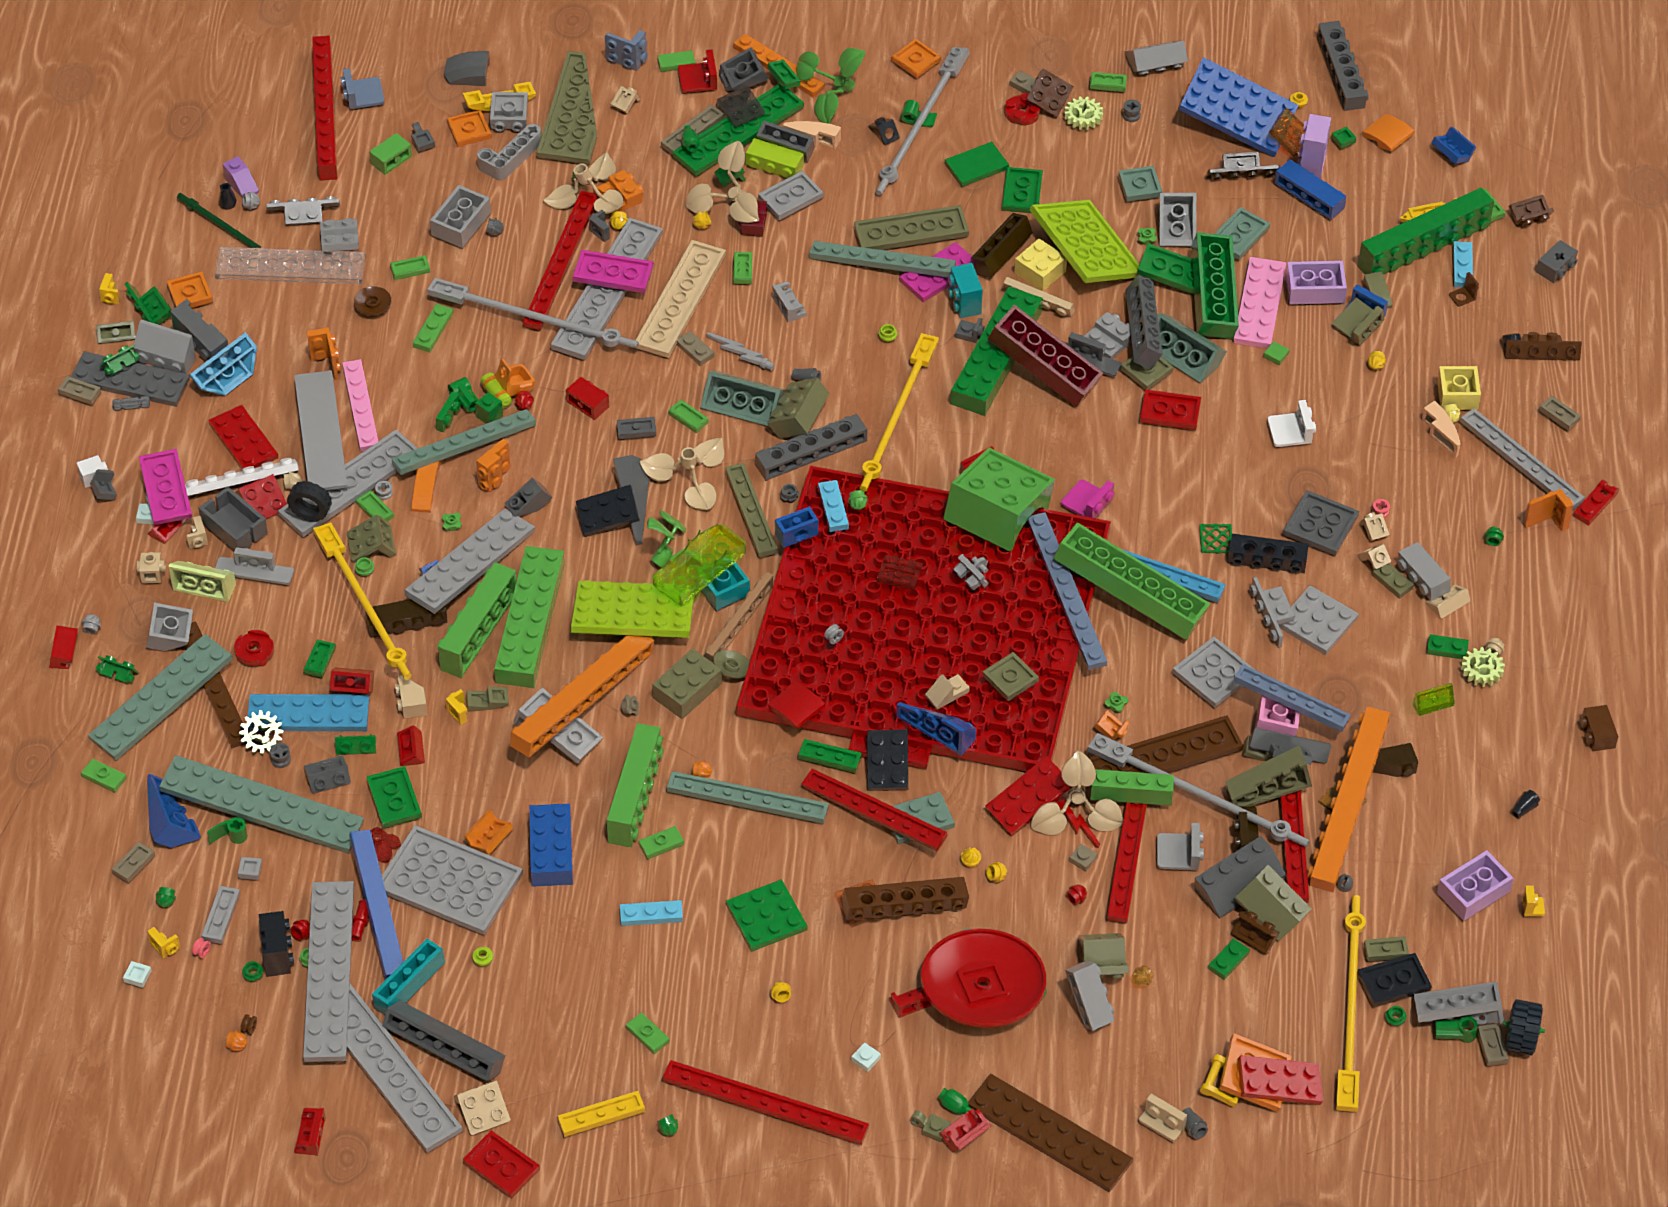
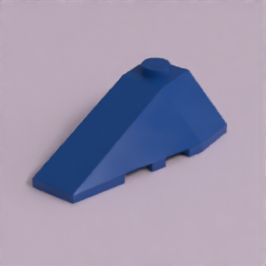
[896,702,976,756]
[147,773,201,848]

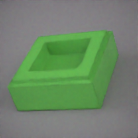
[1263,341,1290,365]

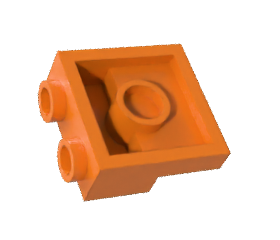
[593,170,644,216]
[476,439,511,493]

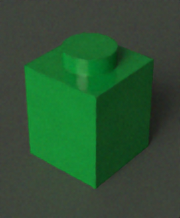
[475,392,503,424]

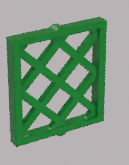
[1200,523,1232,554]

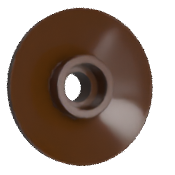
[354,286,391,316]

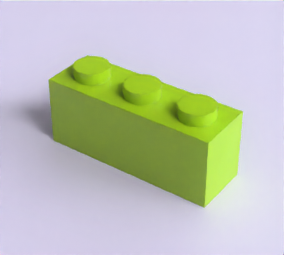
[746,138,804,178]

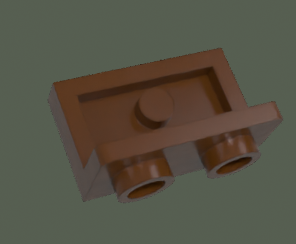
[1508,195,1554,227]
[1232,910,1280,954]

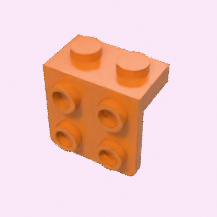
[1524,489,1573,531]

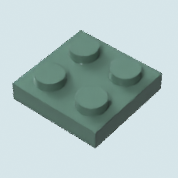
[1118,166,1162,202]

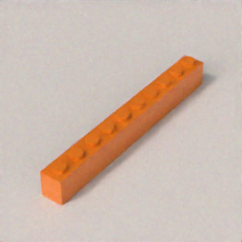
[510,635,654,757]
[1308,706,1390,892]

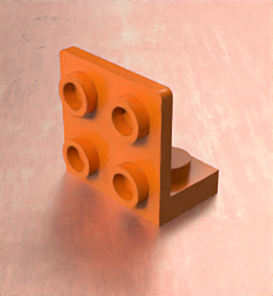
[307,327,341,379]

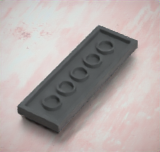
[71,351,190,407]

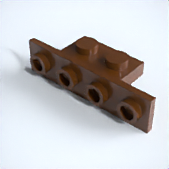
[1505,332,1582,360]

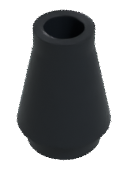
[218,183,237,210]
[1511,790,1540,819]

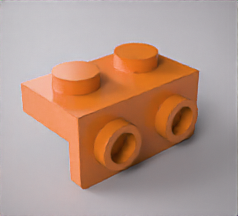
[464,810,513,855]

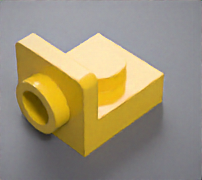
[99,273,120,304]
[445,689,467,725]
[1522,886,1545,916]
[147,927,180,959]

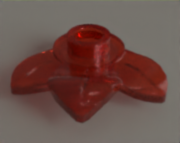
[370,827,401,863]

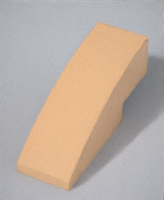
[783,121,841,149]
[1422,401,1460,458]

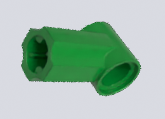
[447,377,479,413]
[1435,1016,1478,1043]

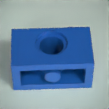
[775,507,818,548]

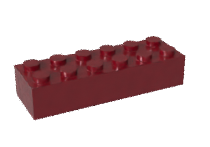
[988,305,1103,407]

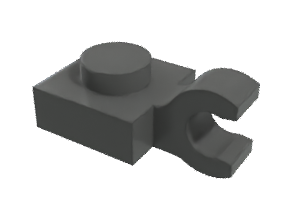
[411,122,435,152]

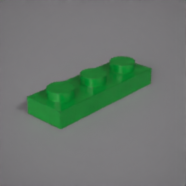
[798,739,862,773]

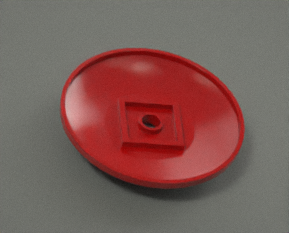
[921,929,1046,1028]

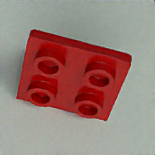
[678,49,717,93]
[235,474,287,519]

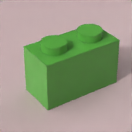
[369,133,412,175]

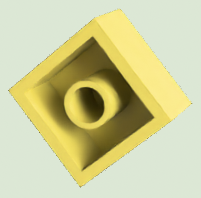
[1014,239,1067,291]
[1437,366,1481,410]

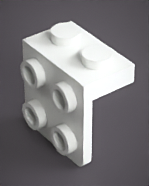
[1267,400,1316,447]

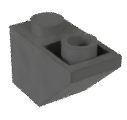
[505,477,553,517]

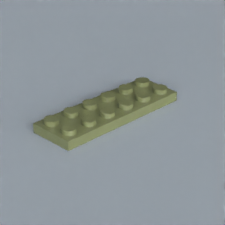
[854,205,969,250]

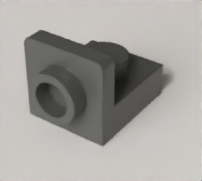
[589,210,610,242]
[955,318,985,343]

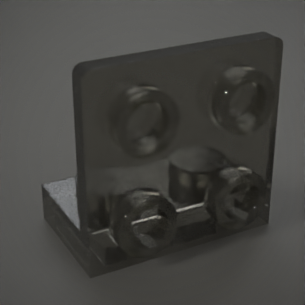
[716,85,765,128]

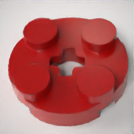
[1005,93,1040,126]
[234,630,274,667]

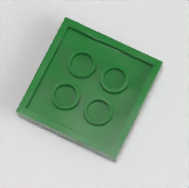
[726,879,808,952]

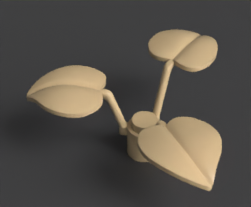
[686,141,759,223]
[543,152,624,214]
[640,438,724,510]
[1031,750,1124,835]

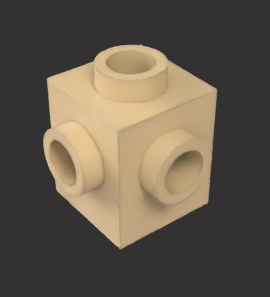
[137,552,166,583]

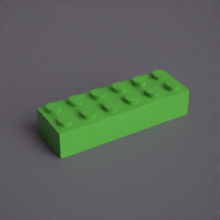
[437,562,516,679]
[607,723,664,848]

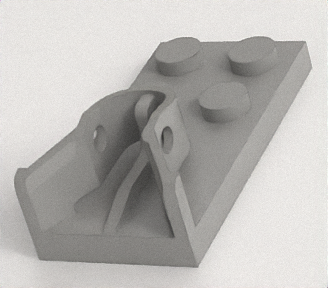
[513,688,603,764]
[1414,981,1504,1024]

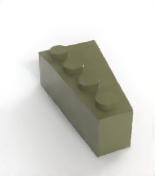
[1225,745,1312,806]

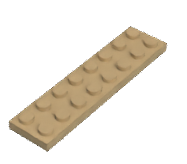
[635,240,726,358]

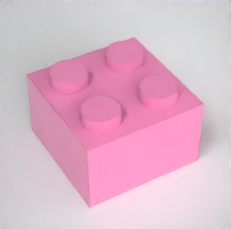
[1255,695,1300,736]

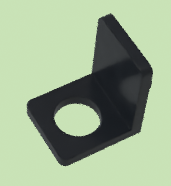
[868,117,900,145]

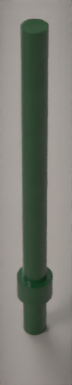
[177,193,261,252]

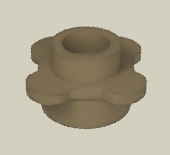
[621,695,639,715]

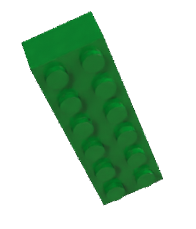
[1191,232,1239,339]

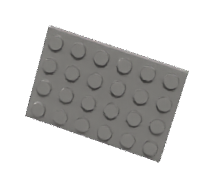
[382,825,523,935]

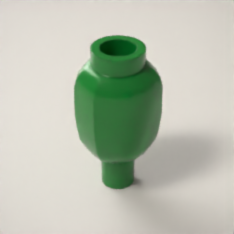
[681,125,700,152]
[938,1088,975,1114]

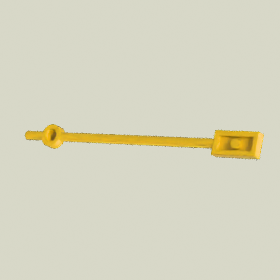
[860,333,939,492]
[313,523,411,680]
[1336,895,1366,1112]

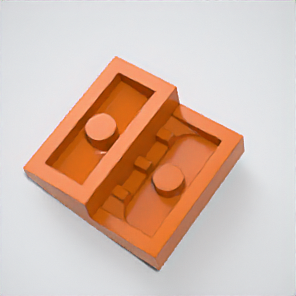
[1362,113,1415,151]

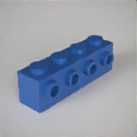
[1275,159,1346,219]

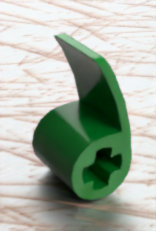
[901,100,937,127]
[207,817,248,845]

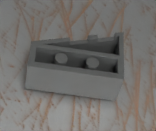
[170,299,228,360]

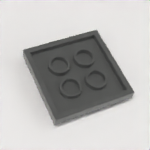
[1283,490,1359,556]

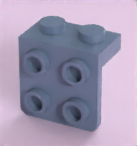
[605,30,648,71]
[340,68,385,109]

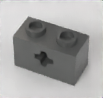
[1536,240,1578,283]

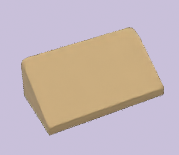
[1426,585,1470,619]

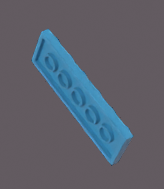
[248,694,370,731]

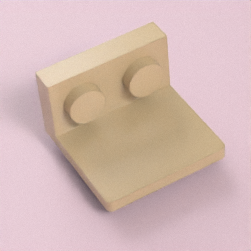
[454,1081,510,1135]

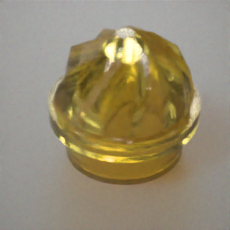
[1132,965,1154,987]

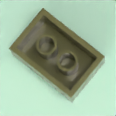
[767,378,830,439]
[652,648,722,719]

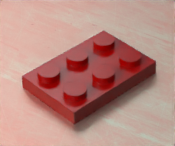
[1140,389,1201,430]
[463,1130,540,1198]

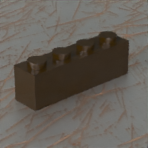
[971,213,1033,278]
[365,599,448,638]

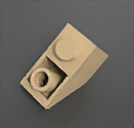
[395,675,427,719]

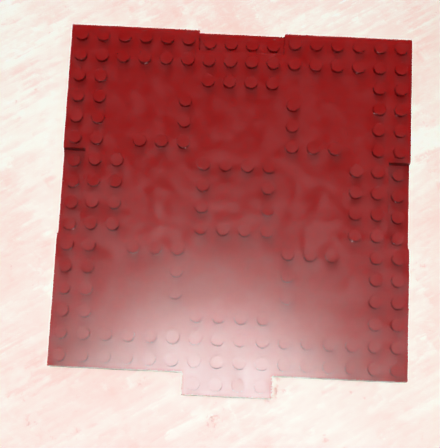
[737,465,1111,772]

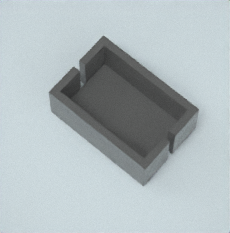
[198,487,268,551]

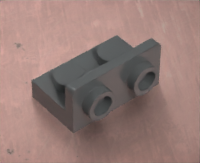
[304,755,351,793]

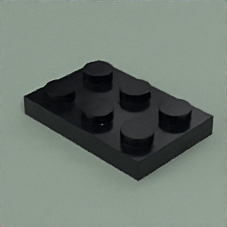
[576,484,640,537]
[867,729,909,791]
[1357,953,1432,1007]

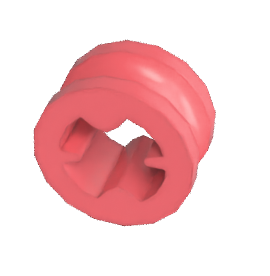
[1372,499,1390,518]
[192,937,211,959]

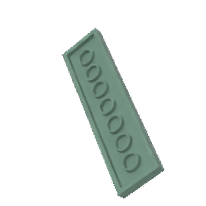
[88,634,233,761]

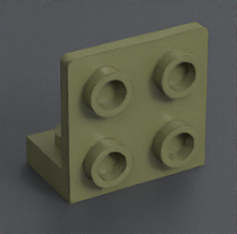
[1333,298,1385,345]
[347,514,396,563]

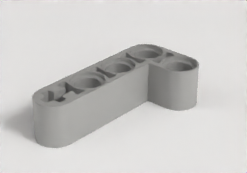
[477,124,541,180]

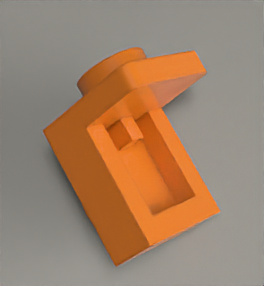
[1094,710,1130,740]

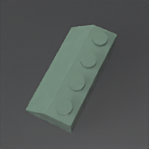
[1158,313,1227,383]
[700,370,786,426]

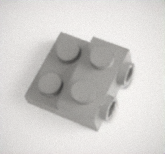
[490,92,528,132]
[320,218,359,252]
[1084,312,1132,359]

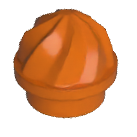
[693,760,712,778]
[226,1030,247,1051]

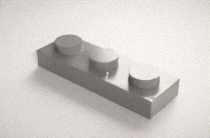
[201,886,240,944]

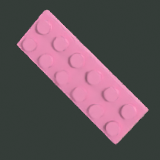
[1234,257,1286,348]

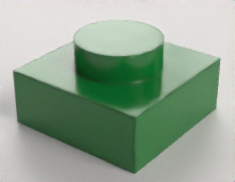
[1331,126,1357,149]

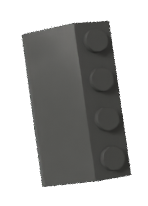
[1195,836,1286,919]

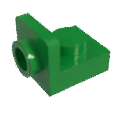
[714,167,746,187]

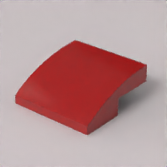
[767,682,826,729]

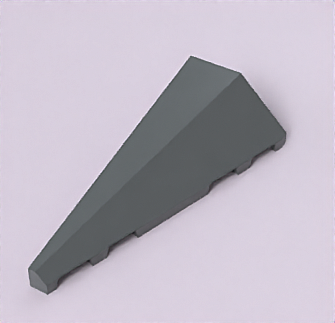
[613,455,650,546]

